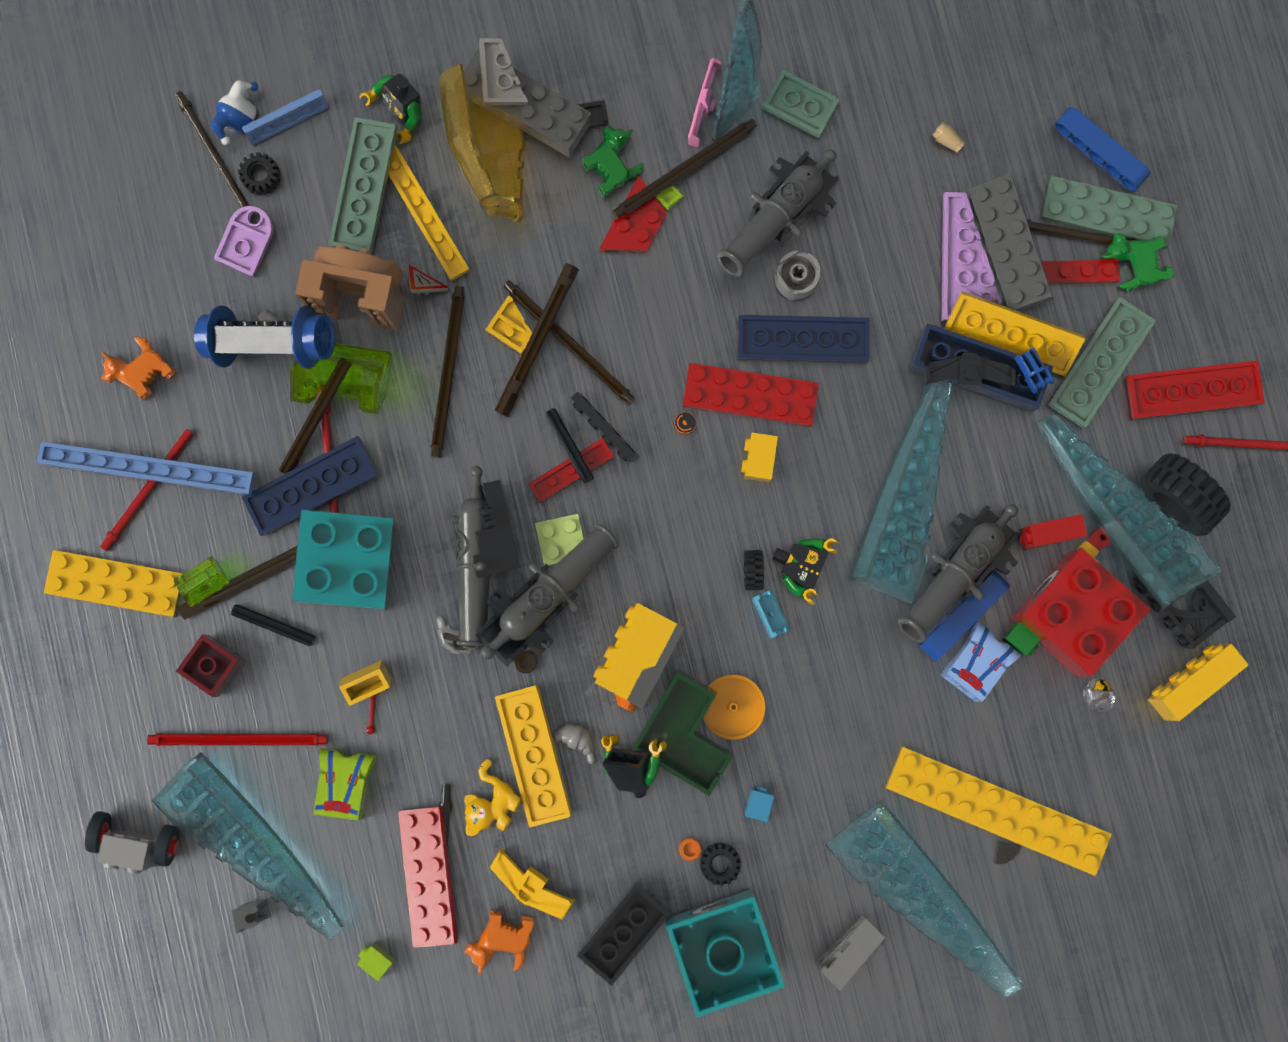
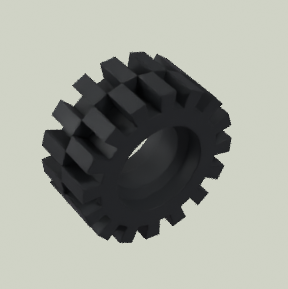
[238,152,281,195]
[744,550,764,590]
[700,843,741,886]

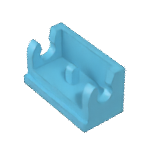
[752,590,790,639]

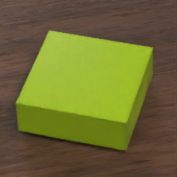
[655,185,684,212]

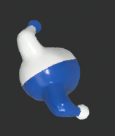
[210,80,258,145]

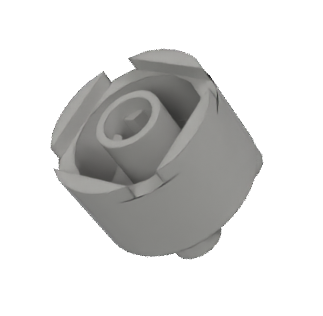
[775,251,820,300]

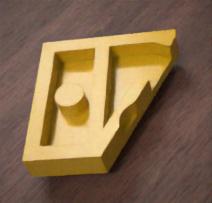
[485,295,532,354]

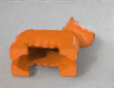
[101,336,177,400]
[464,909,534,975]

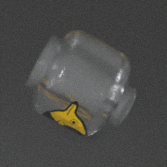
[1083,679,1117,713]

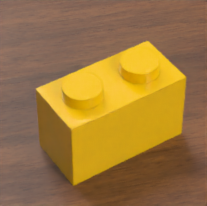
[741,433,778,482]
[339,660,392,706]

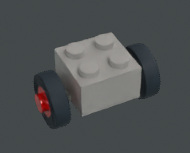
[84,811,179,873]

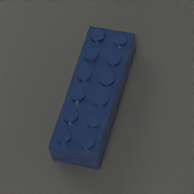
[910,323,1053,412]

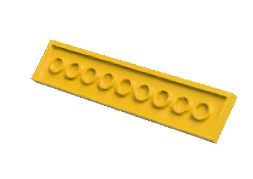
[885,747,1112,876]

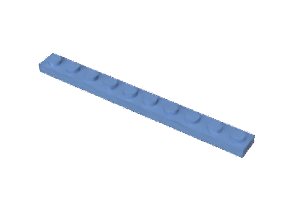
[37,441,255,495]

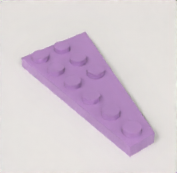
[941,192,1002,322]

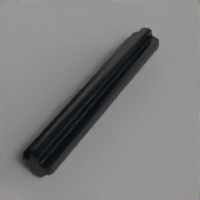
[545,408,594,484]
[231,604,315,646]

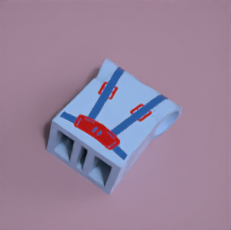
[940,620,1022,702]

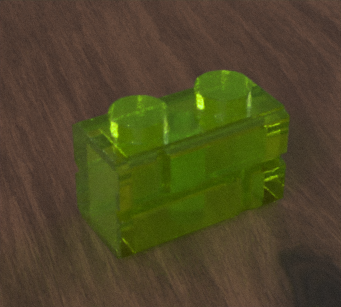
[173,556,229,607]

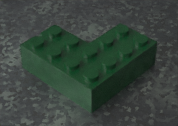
[631,669,733,796]

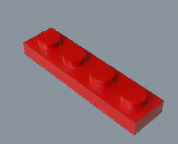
[1041,259,1120,284]
[528,438,614,503]

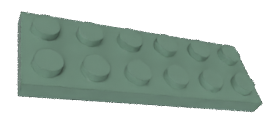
[328,117,398,252]
[1040,176,1178,249]
[1047,297,1156,429]

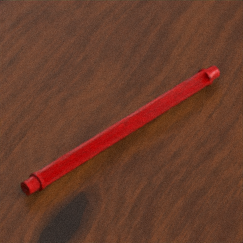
[147,733,328,746]

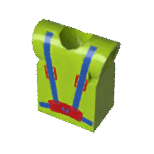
[313,748,377,820]

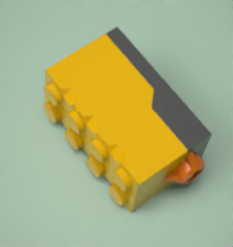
[593,603,685,713]

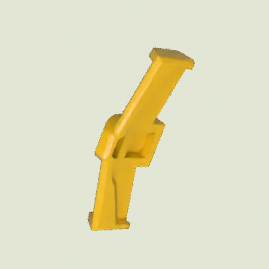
[489,848,576,920]

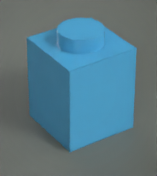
[744,786,774,822]

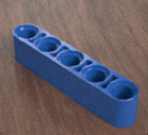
[1055,107,1151,191]
[919,570,1011,662]

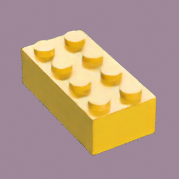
[1148,643,1249,721]

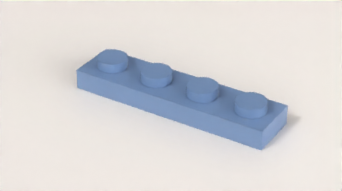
[242,89,329,145]

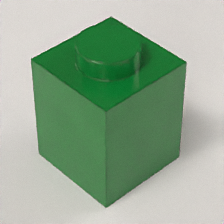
[1001,622,1041,656]

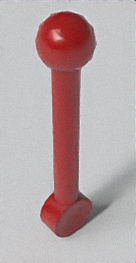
[366,693,378,735]

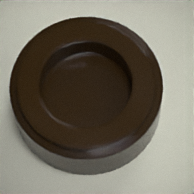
[515,651,537,674]

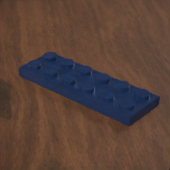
[738,315,870,362]
[242,436,379,537]

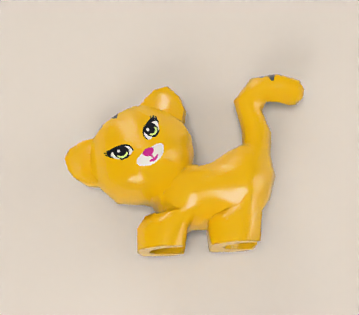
[464,759,522,836]

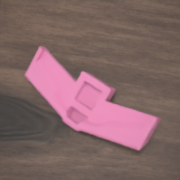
[688,58,722,147]

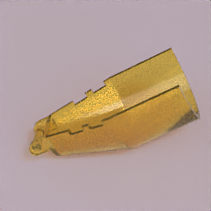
[438,63,525,223]

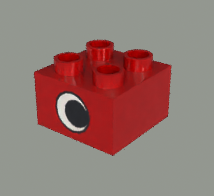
[1010,548,1151,677]

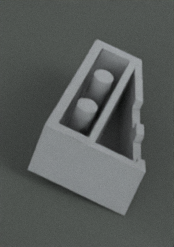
[816,915,885,991]

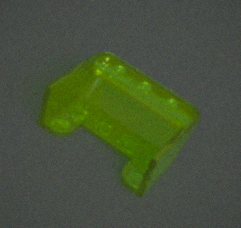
[290,343,392,414]

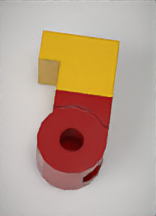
[1077,528,1113,563]

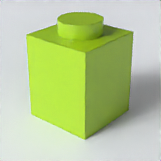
[357,943,396,981]

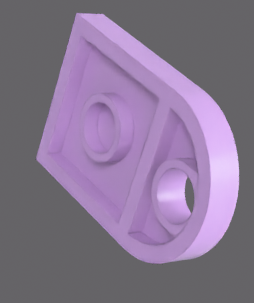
[213,206,274,277]

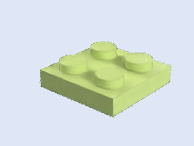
[535,514,584,566]

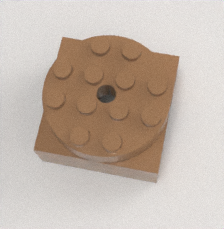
[295,245,405,331]

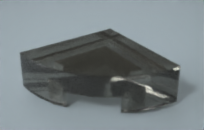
[994,841,1022,864]

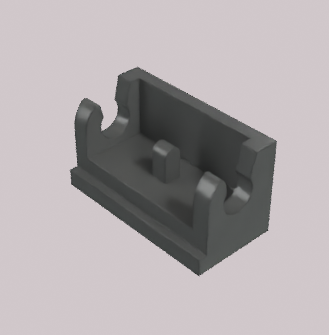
[232,899,268,934]

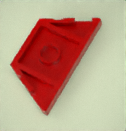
[599,176,667,253]

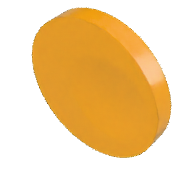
[703,675,765,740]

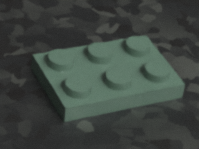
[762,70,840,138]

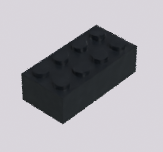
[577,881,670,986]

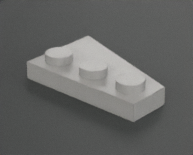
[479,38,528,105]

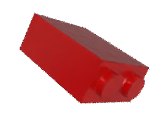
[1018,514,1088,551]

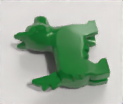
[581,125,644,198]
[1101,234,1174,292]

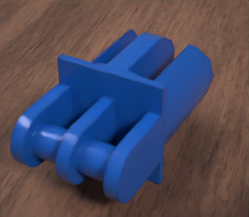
[1014,347,1054,393]

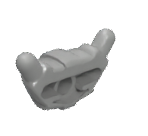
[437,616,478,655]
[552,723,596,764]

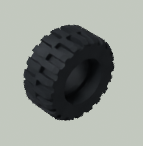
[1140,453,1231,536]

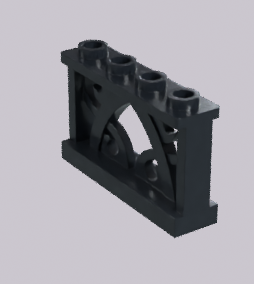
[1133,545,1236,649]

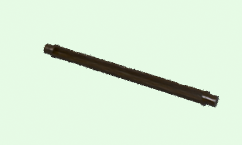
[612,119,757,219]
[503,280,635,405]
[430,286,465,458]

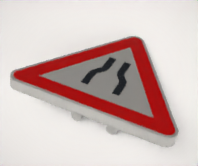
[407,265,449,296]

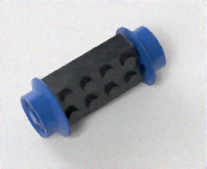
[194,305,335,369]

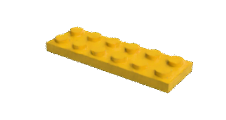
[944,290,1085,377]
[44,550,185,617]
[495,685,573,828]

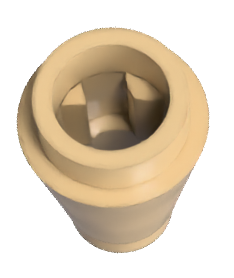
[932,122,965,153]

